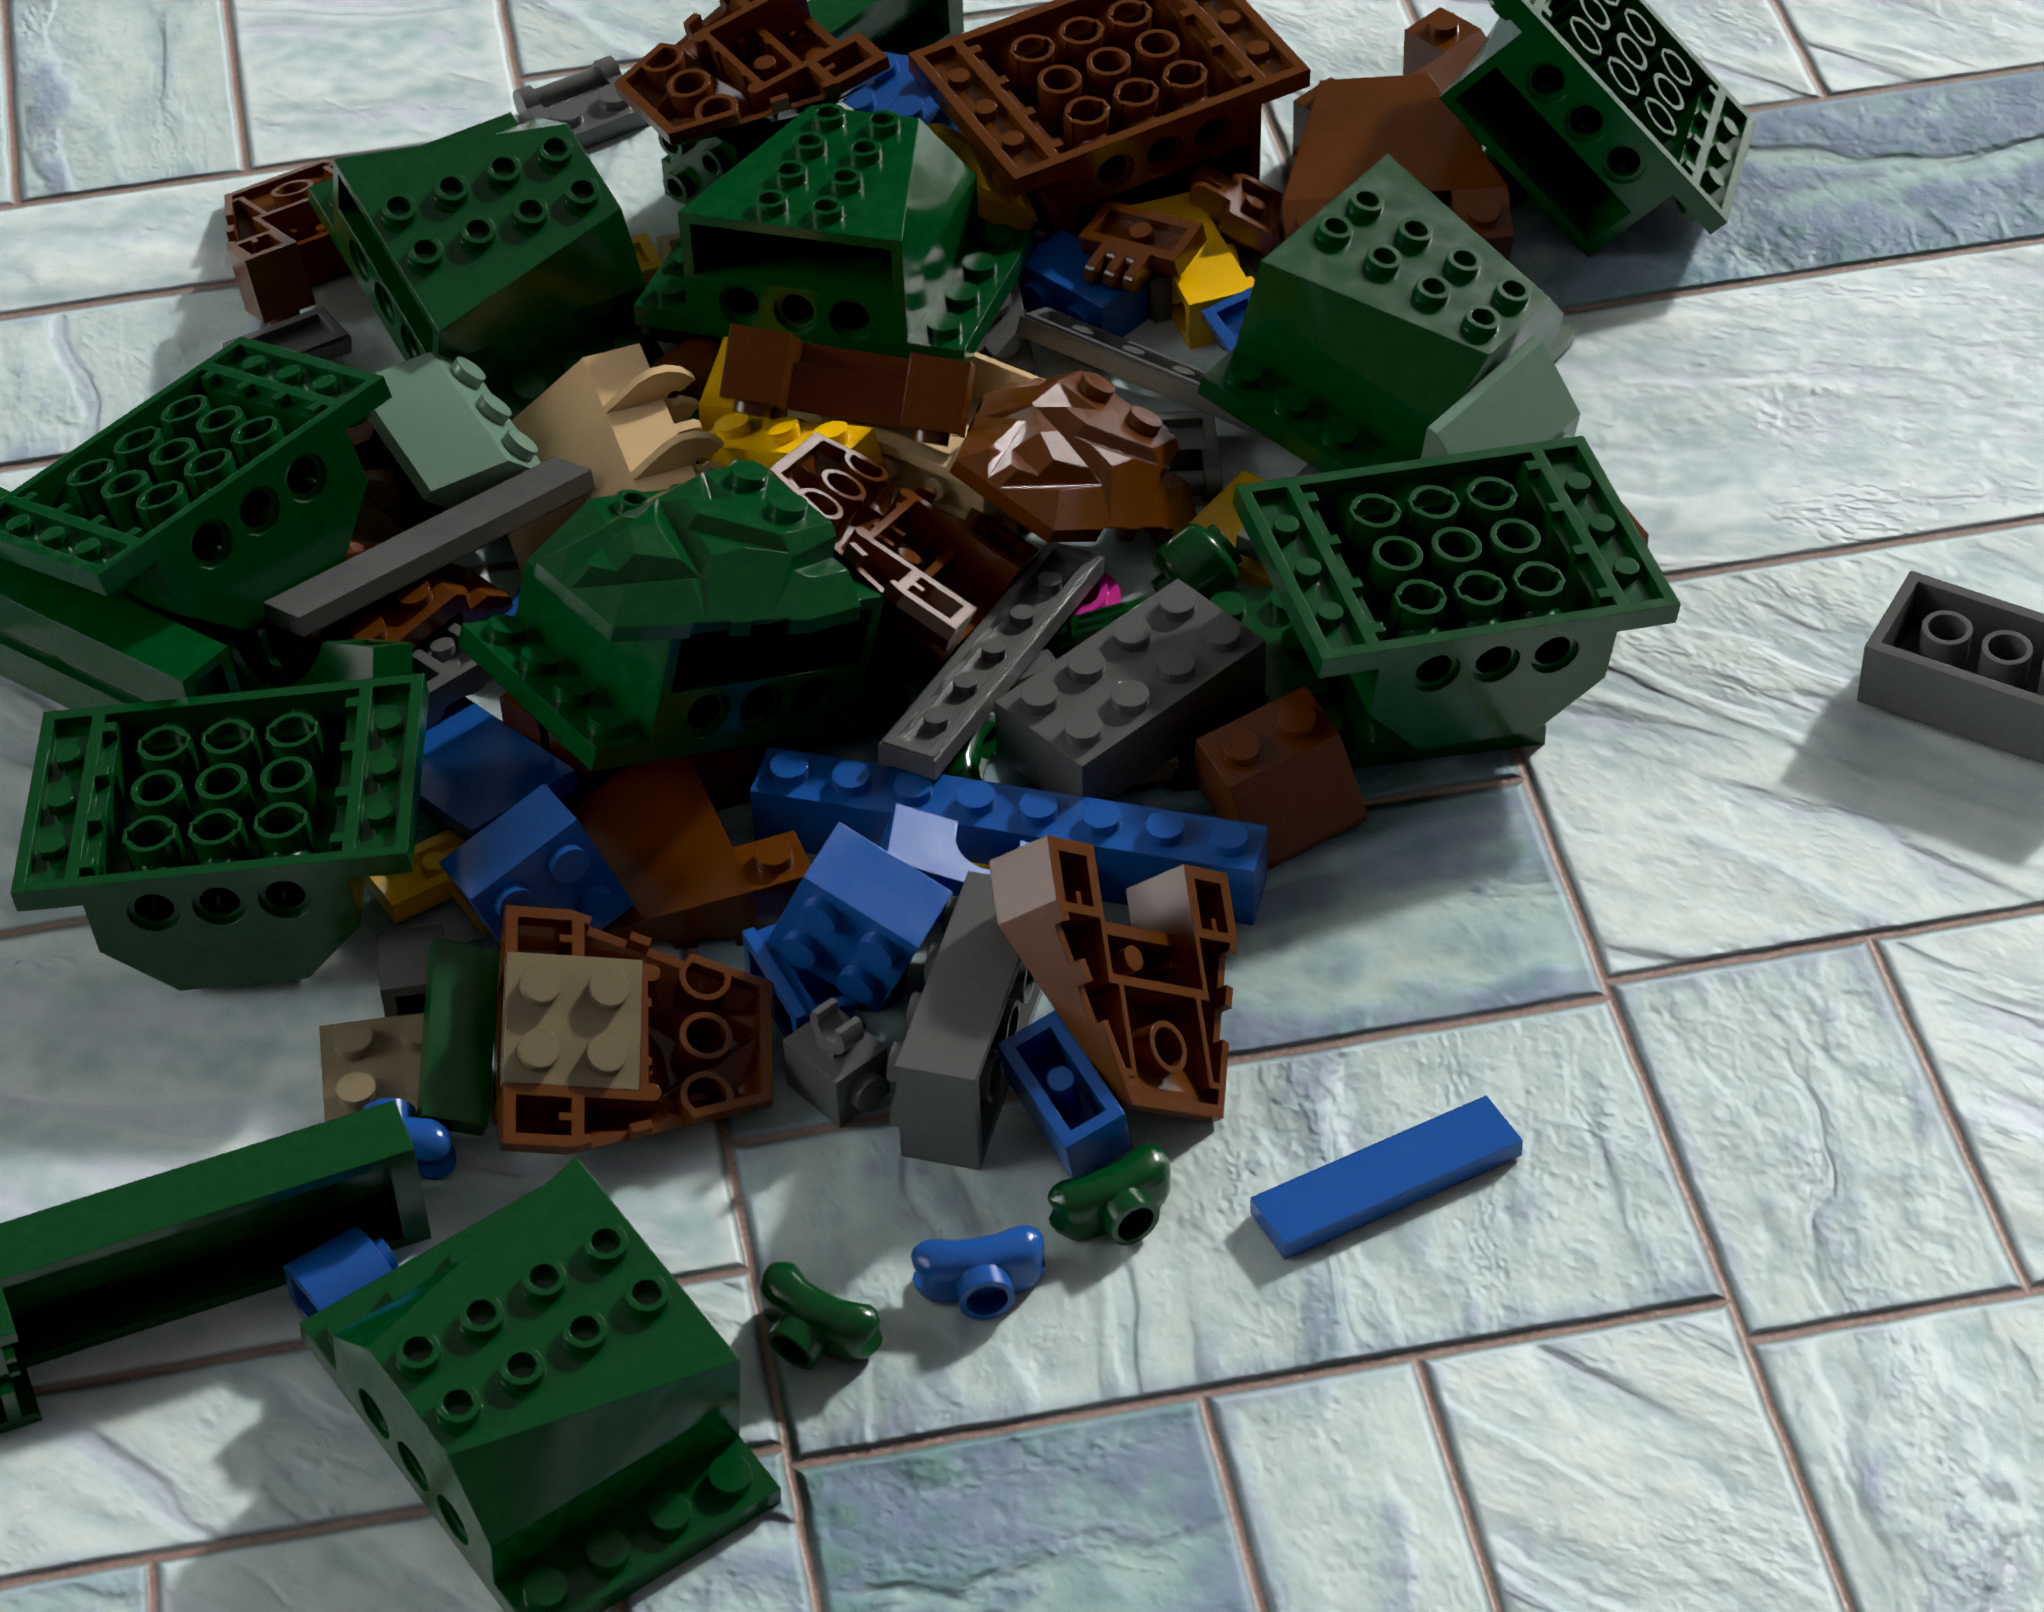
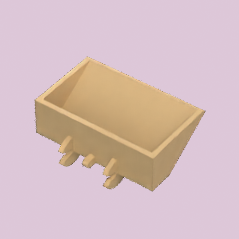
[507,343,726,576]

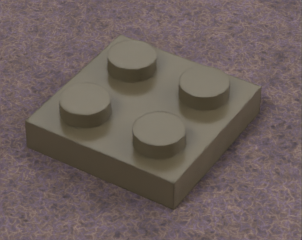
[500,952,643,1091]
[319,1012,424,1122]

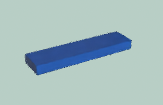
[1250,1095,1523,1260]

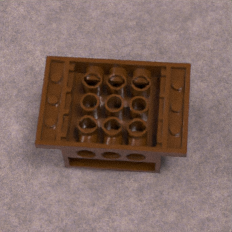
[908,0,1310,237]

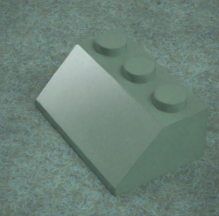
[1421,336,1580,459]
[369,352,541,509]

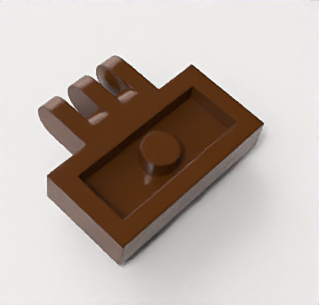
[1189,164,1282,255]
[1078,199,1207,294]

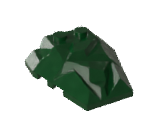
[534,460,861,642]

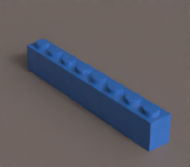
[750,747,1268,926]

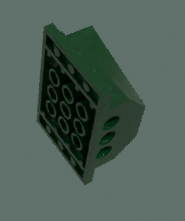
[1439,0,1756,257]
[633,103,1034,362]
[308,112,665,421]
[1197,154,1578,473]
[0,336,392,632]
[1232,436,1681,750]
[458,483,910,772]
[10,673,429,991]
[299,1156,781,1612]

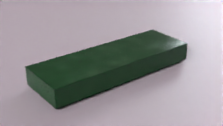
[416,937,500,1137]

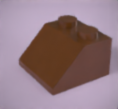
[1192,685,1368,870]

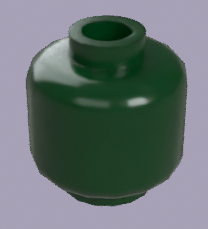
[1150,523,1243,600]

